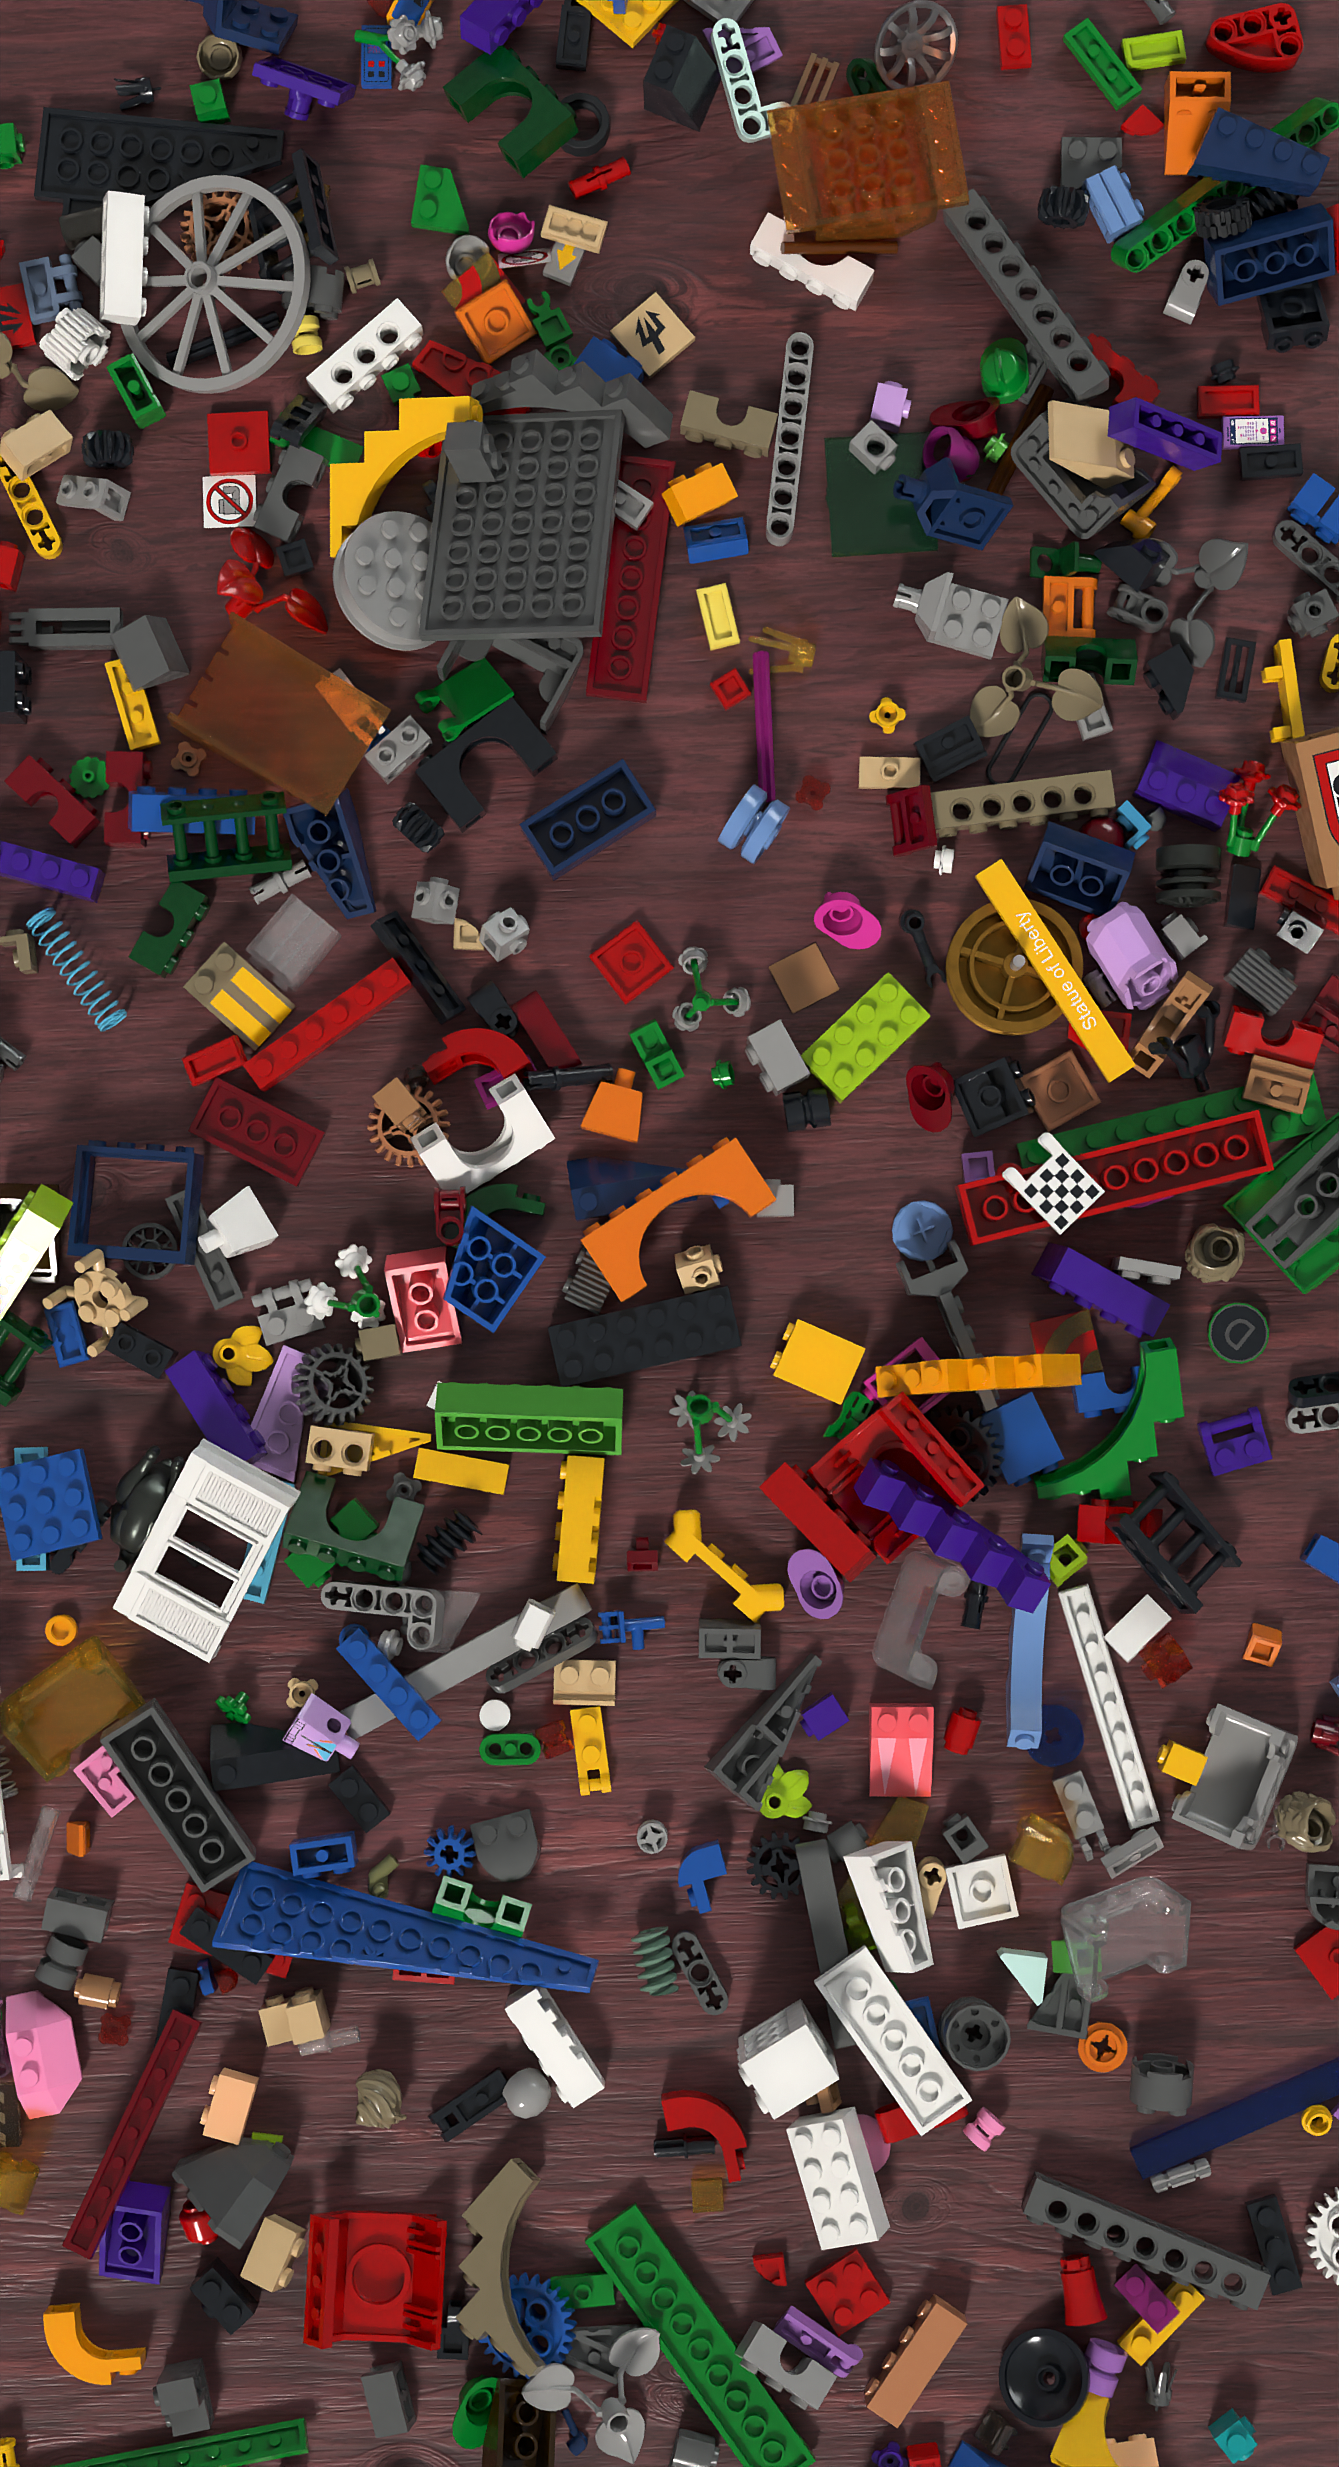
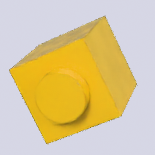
[1156,1739,1208,1786]

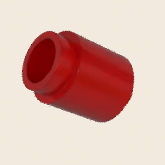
[943,1707,982,1755]

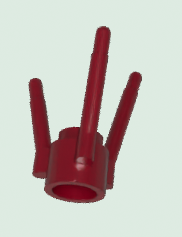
[1310,1714,1339,1756]

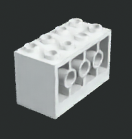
[736,1999,839,2120]

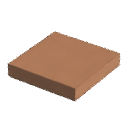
[1020,1049,1101,1132]

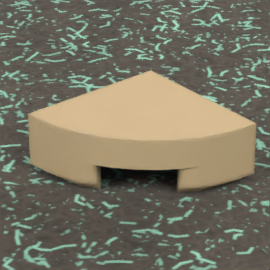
[453,918,485,951]

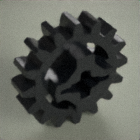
[746,1831,803,1900]

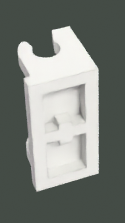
[1103,1594,1172,1663]

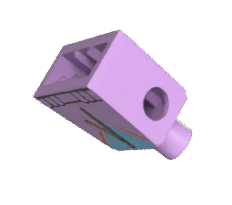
[283,1693,360,1761]

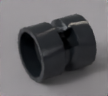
[782,1087,831,1133]

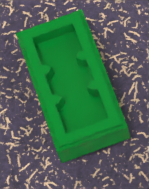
[551,2271,615,2309]

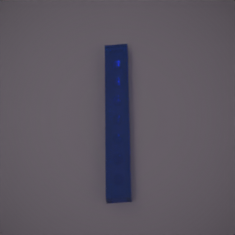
[1129,2057,1339,2179]

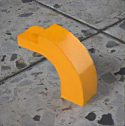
[43,2303,146,2385]

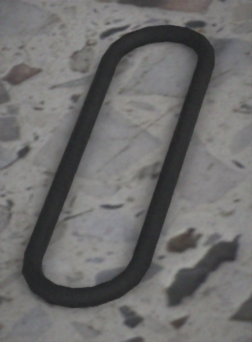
[986,692,1054,785]

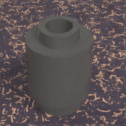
[826,1820,870,1864]

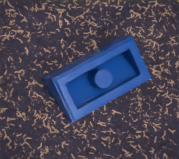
[683,517,749,564]

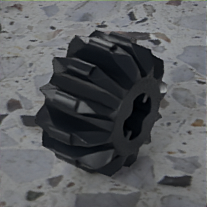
[1037,185,1090,229]
[81,429,134,470]
[392,802,445,853]

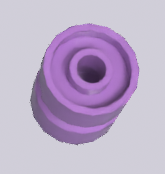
[1084,2338,1128,2398]

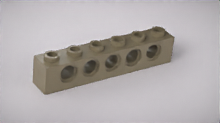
[931,770,1116,838]

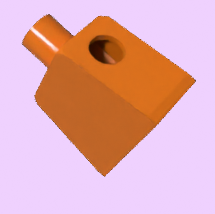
[581,1068,643,1144]

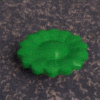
[69,757,110,799]

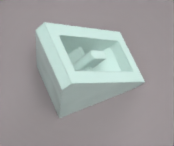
[996,1947,1048,2006]

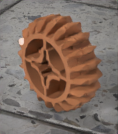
[180,191,254,274]
[367,1085,451,1168]

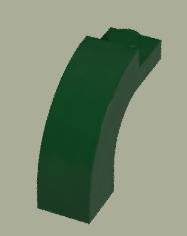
[442,1184,546,1248]

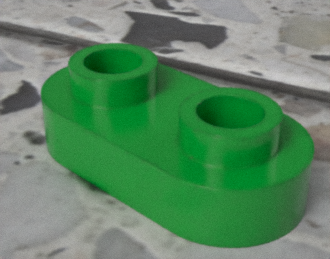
[479,1732,541,1765]

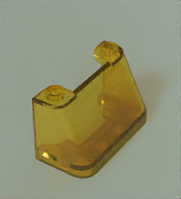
[0,1636,146,1783]

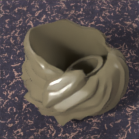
[1185,1223,1245,1283]
[1273,1791,1336,1853]
[356,2069,407,2130]

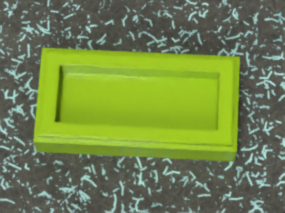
[1121,30,1187,72]

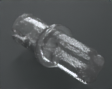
[298,2026,361,2057]

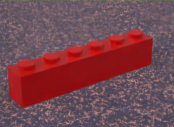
[242,958,413,1092]

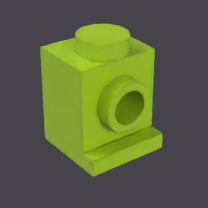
[1050,1534,1088,1587]

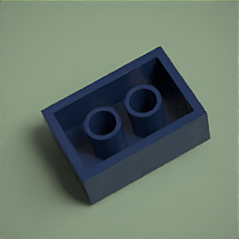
[1023,821,1135,916]

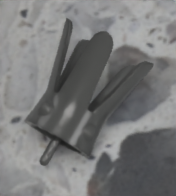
[1145,2360,1178,2411]

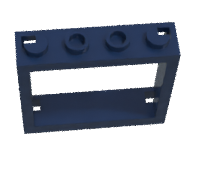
[67,1140,204,1265]

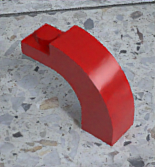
[422,1028,535,1085]
[661,2090,747,2183]

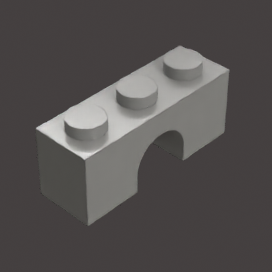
[734,2321,837,2410]

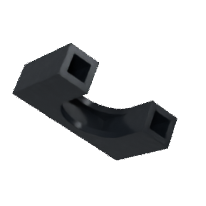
[415,697,558,833]

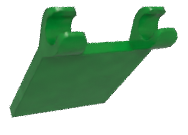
[415,657,514,742]

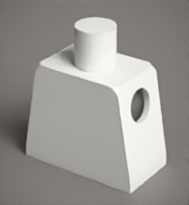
[198,1186,278,1258]

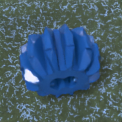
[424,1825,477,1878]

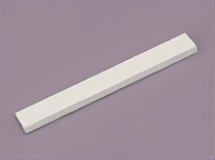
[1058,1583,1160,1829]

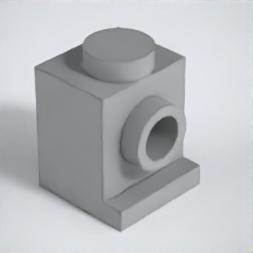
[1158,911,1208,961]

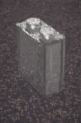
[245,894,342,992]

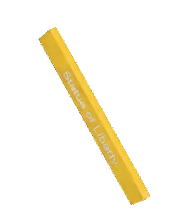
[975,859,1136,1083]

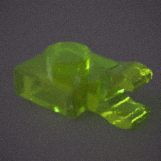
[842,1902,877,1952]

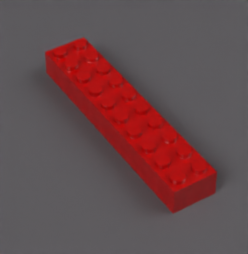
[955,1110,1274,1246]

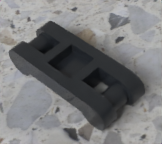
[270,394,327,449]

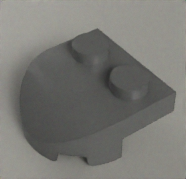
[470,1809,541,1882]
[1305,1863,1339,1930]

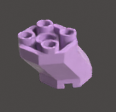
[1086,902,1179,1010]

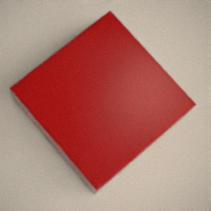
[710,668,751,711]

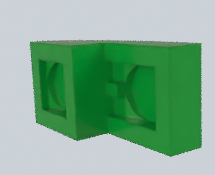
[628,1019,685,1090]

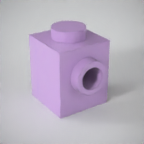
[870,381,912,433]

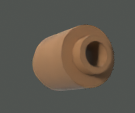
[74,1973,122,2010]

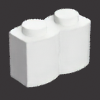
[511,1599,556,1652]

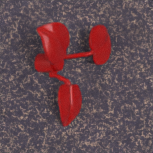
[217,526,328,635]

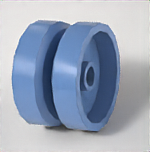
[718,784,790,865]

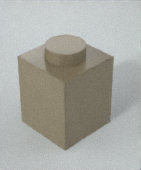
[355,1324,403,1361]

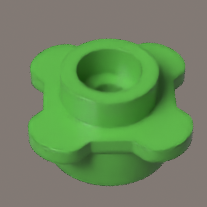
[982,433,1009,464]

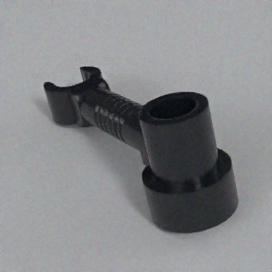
[899,909,946,988]

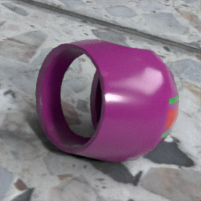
[923,426,980,484]

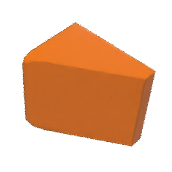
[1243,1623,1282,1667]
[66,1821,91,1857]

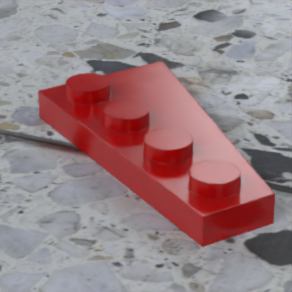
[412,340,533,415]

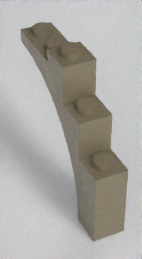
[455,2158,546,2377]

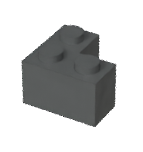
[153,2357,215,2437]

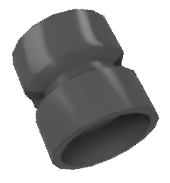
[34,1933,89,1990]

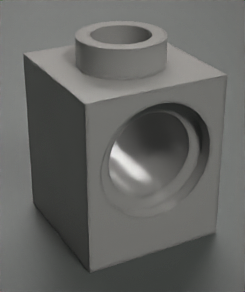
[849,420,898,475]

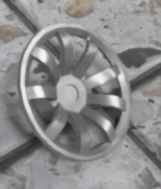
[874,0,958,94]

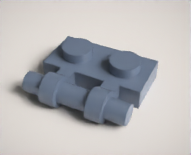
[19,254,84,325]

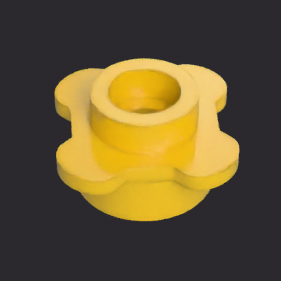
[869,697,906,734]

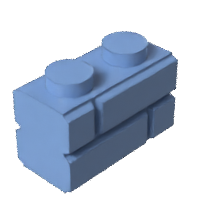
[1081,165,1144,243]

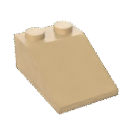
[1048,400,1135,489]

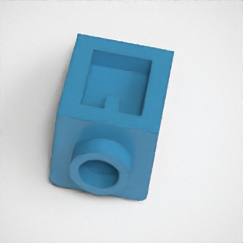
[1115,800,1152,850]

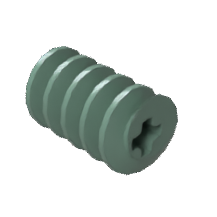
[631,1926,679,1996]

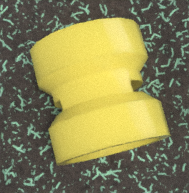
[292,315,323,355]

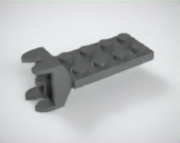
[895,1240,1000,1411]

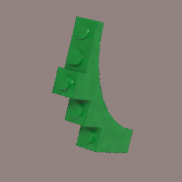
[1032,1337,1184,1501]

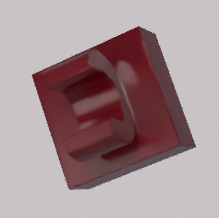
[627,1537,658,1571]

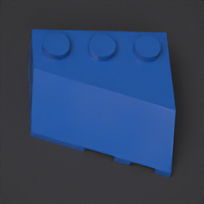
[443,1205,546,1333]

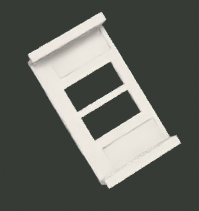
[113,1438,301,1663]

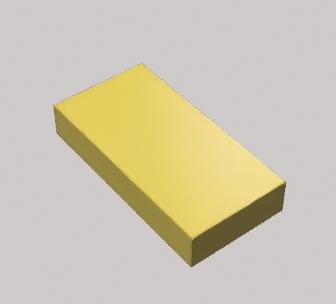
[696,583,740,651]

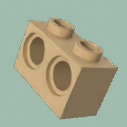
[305,1425,375,1476]

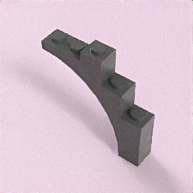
[471,349,673,448]

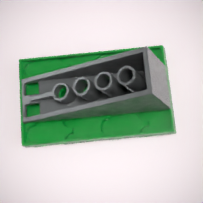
[1223,1112,1339,1294]

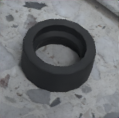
[561,93,610,157]

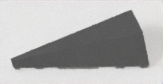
[704,1653,822,1812]

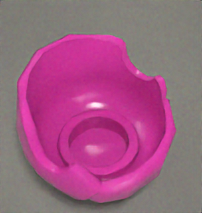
[488,212,535,255]

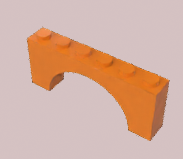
[581,1137,777,1302]

